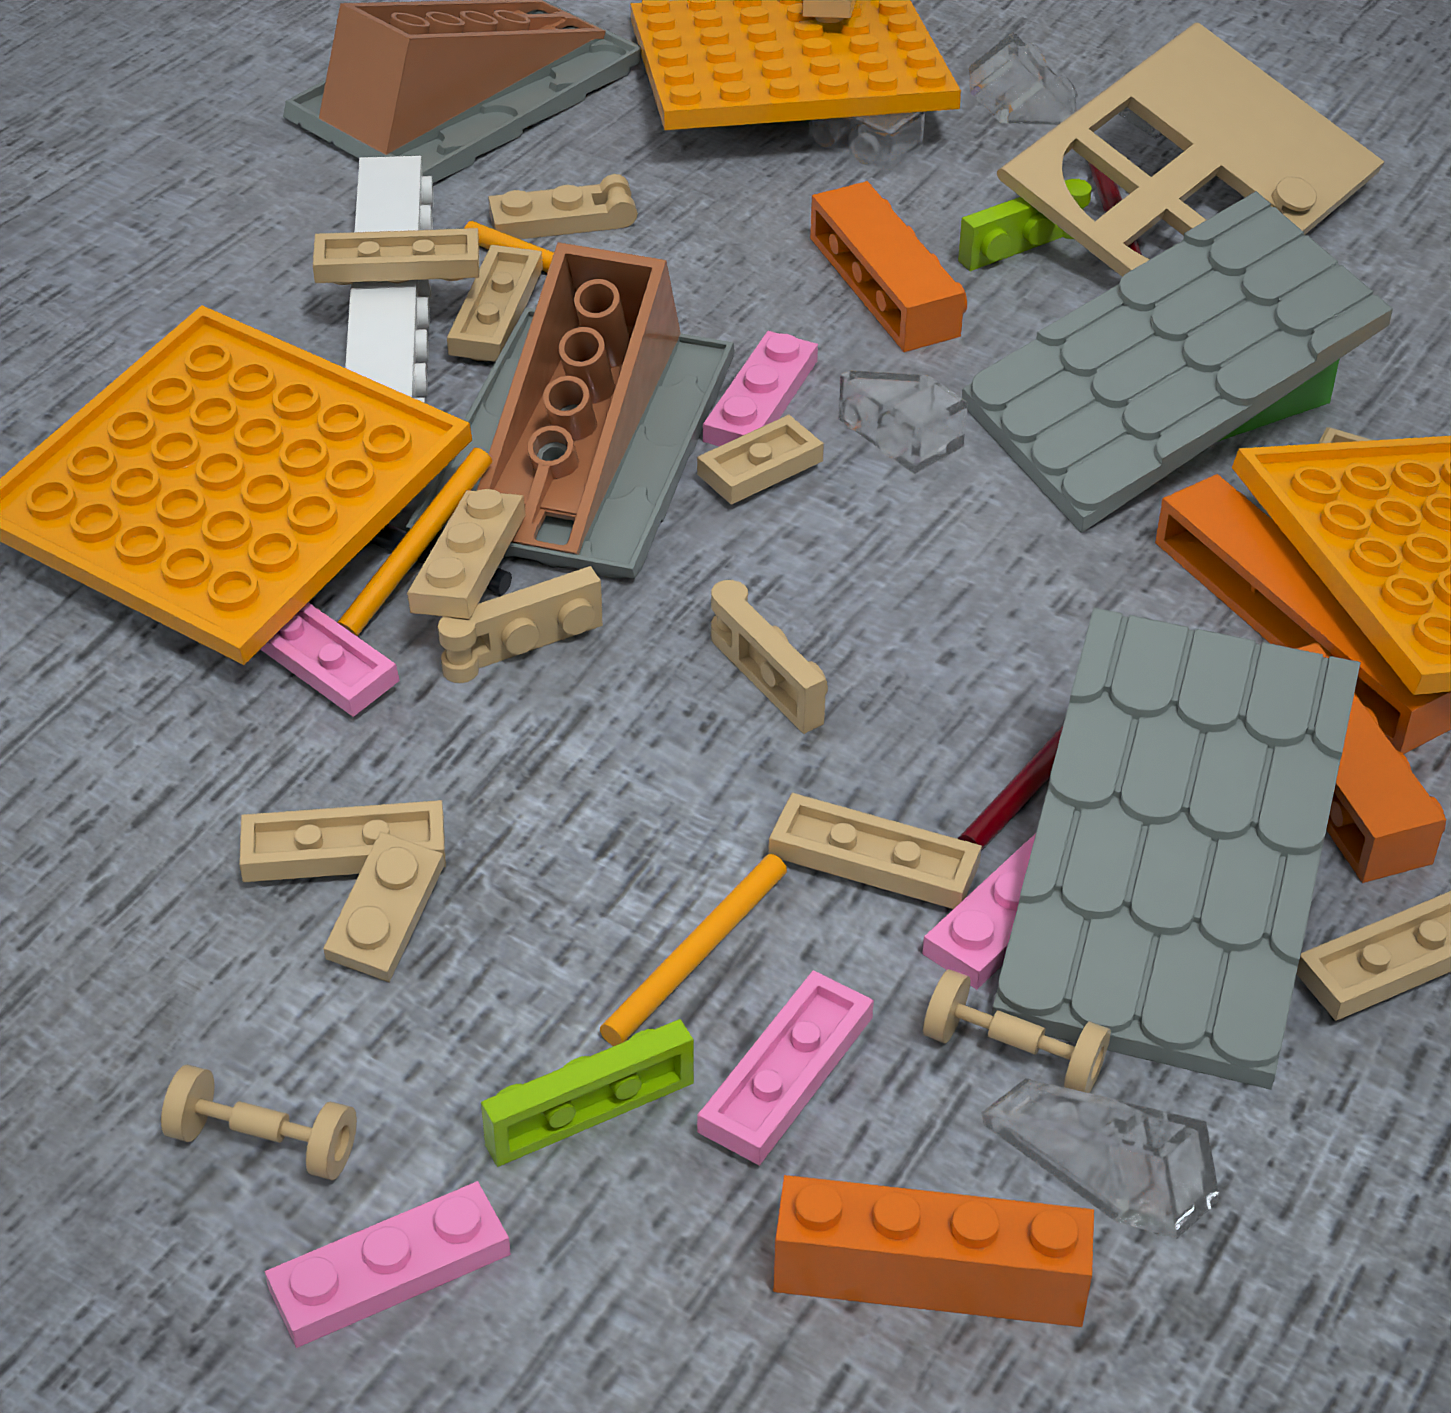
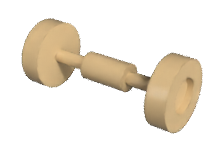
[923,969,1111,1097]
[161,1064,357,1180]

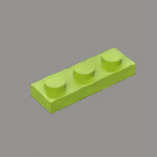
[481,1019,694,1167]

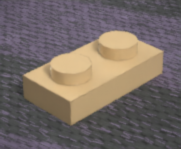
[697,415,824,505]
[323,831,445,983]

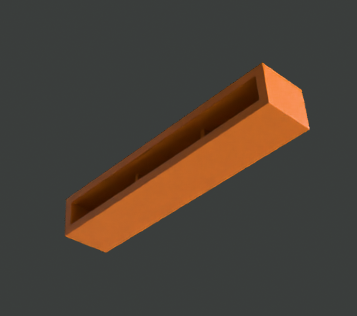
[1155,474,1451,754]

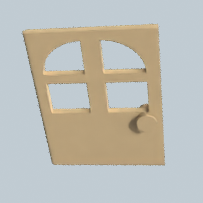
[997,22,1384,277]

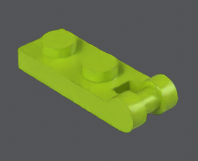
[958,179,1092,271]

